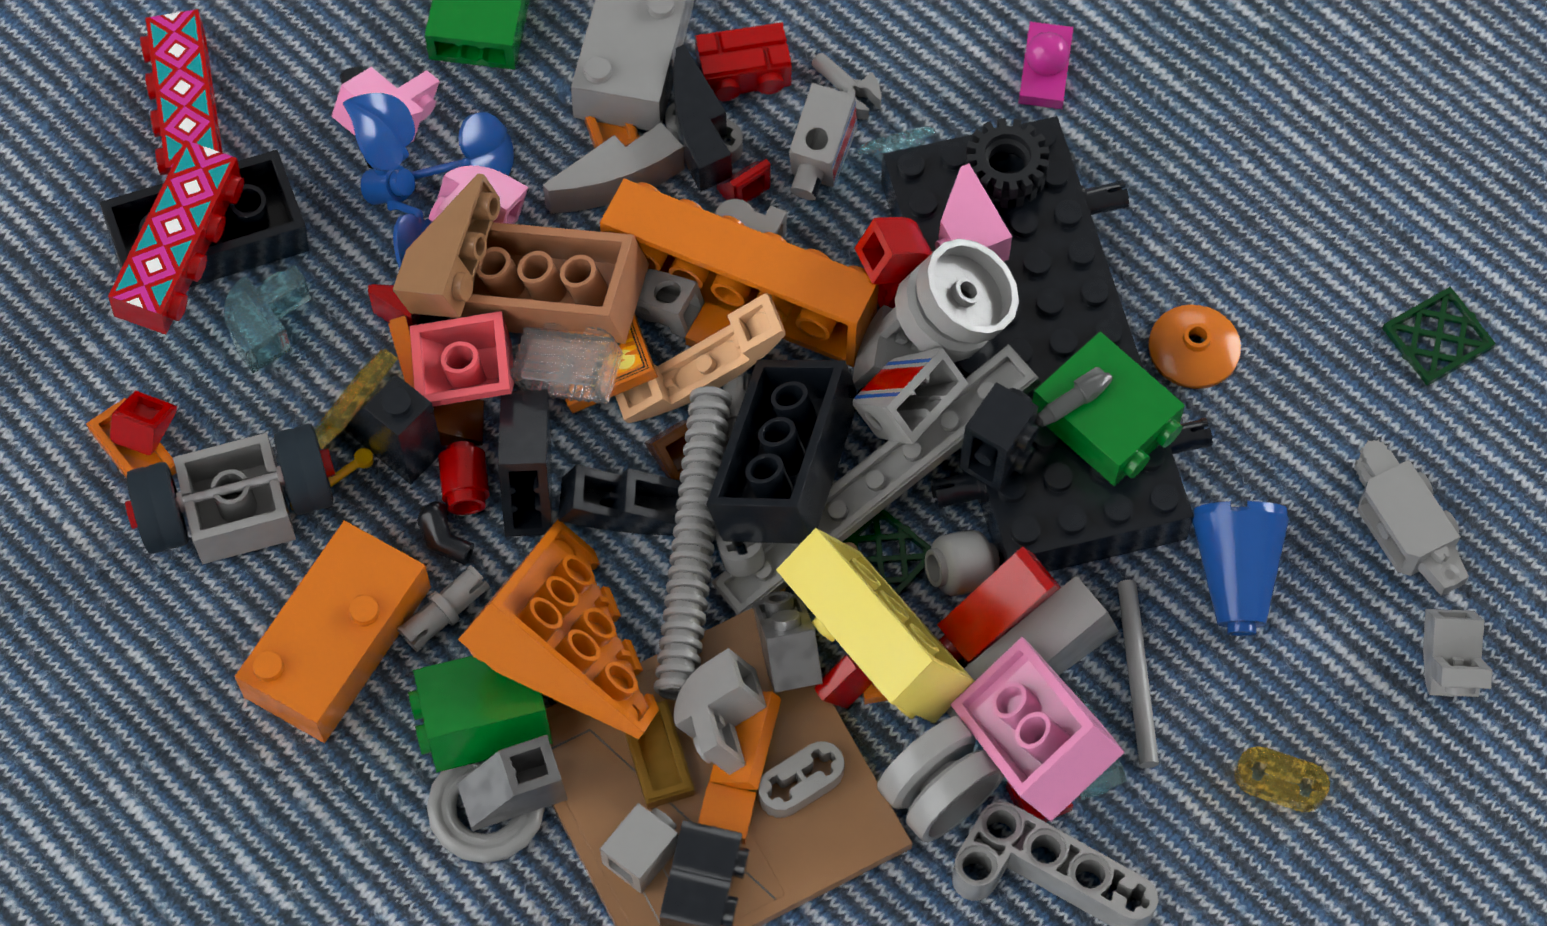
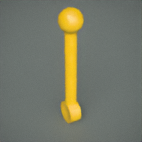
[290,448,374,510]

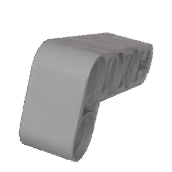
[952,801,1159,926]

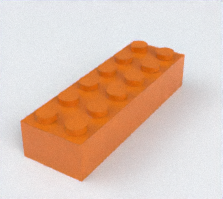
[600,178,879,367]

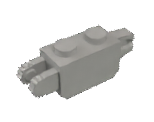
[1354,439,1469,596]

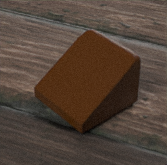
[434,399,485,446]
[645,420,689,481]

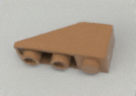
[393,174,500,318]

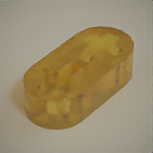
[1234,746,1330,812]

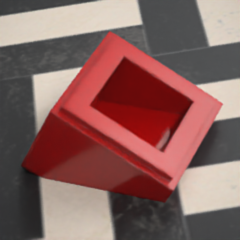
[717,159,771,202]
[368,284,419,330]
[110,391,177,455]

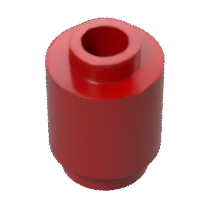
[438,441,490,515]

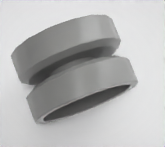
[895,239,1019,362]
[877,716,1005,843]

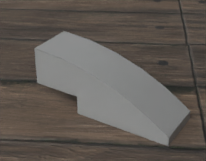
[543,122,685,214]

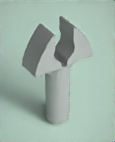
[812,53,882,120]

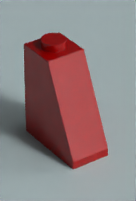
[937,547,1061,663]

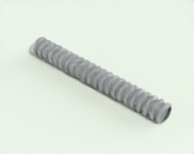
[654,386,732,700]

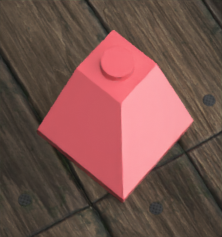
[410,311,515,407]

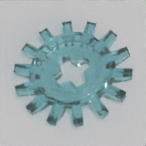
[857,126,937,158]

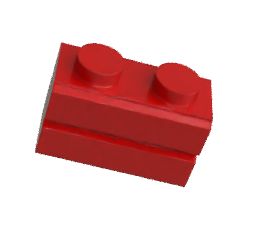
[695,22,792,101]

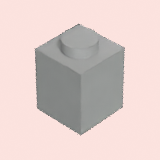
[600,803,678,894]

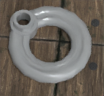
[427,762,545,863]

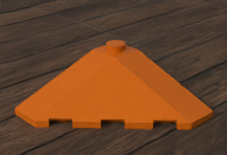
[458,519,659,739]

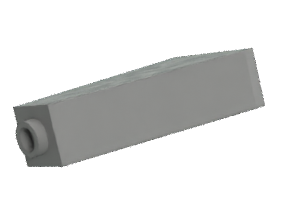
[946,575,1119,718]

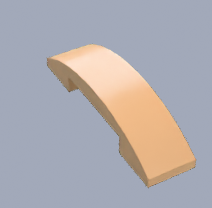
[615,293,786,424]

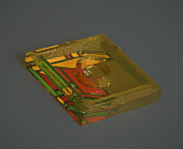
[315,348,398,449]

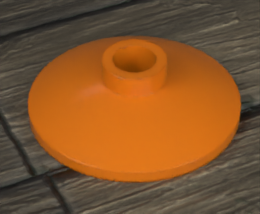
[1148,305,1241,389]

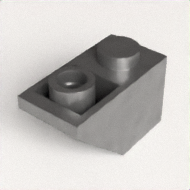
[752,592,823,693]
[457,735,568,832]

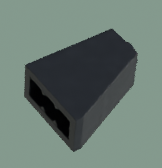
[343,375,443,485]
[498,389,553,537]

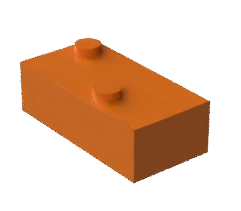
[234,520,431,743]

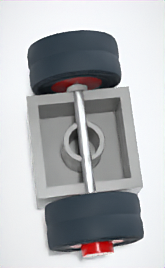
[125,424,336,564]

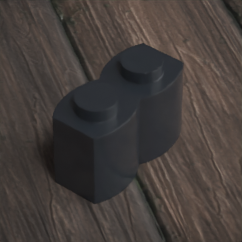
[660,820,750,926]

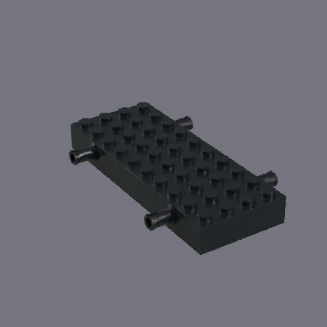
[858,116,1213,572]

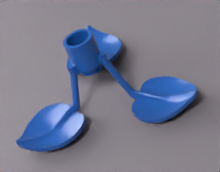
[343,93,514,270]

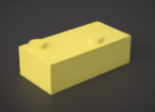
[776,528,974,723]

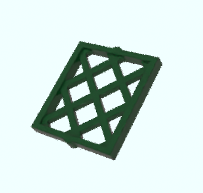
[1382,286,1496,386]
[843,509,931,596]

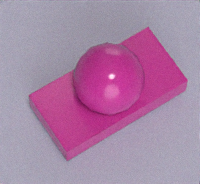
[1018,21,1073,109]

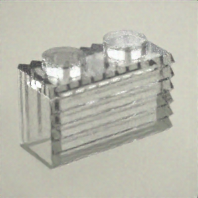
[510,323,623,404]

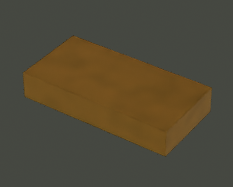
[624,700,695,809]

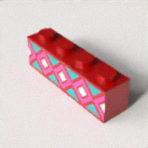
[140,9,223,175]
[108,140,244,335]

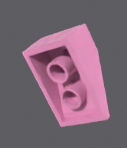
[950,637,1125,821]

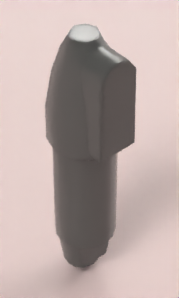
[1035,367,1112,427]

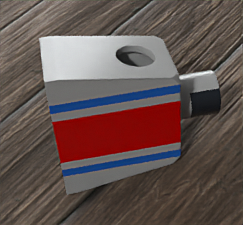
[789,83,857,200]
[853,347,968,444]

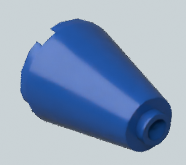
[1192,501,1289,636]

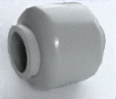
[925,530,1000,596]

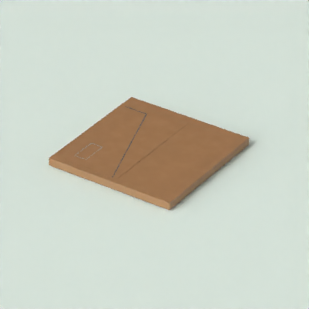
[546,608,913,926]

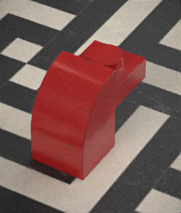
[854,217,933,309]

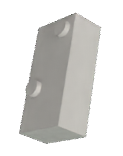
[571,0,695,131]

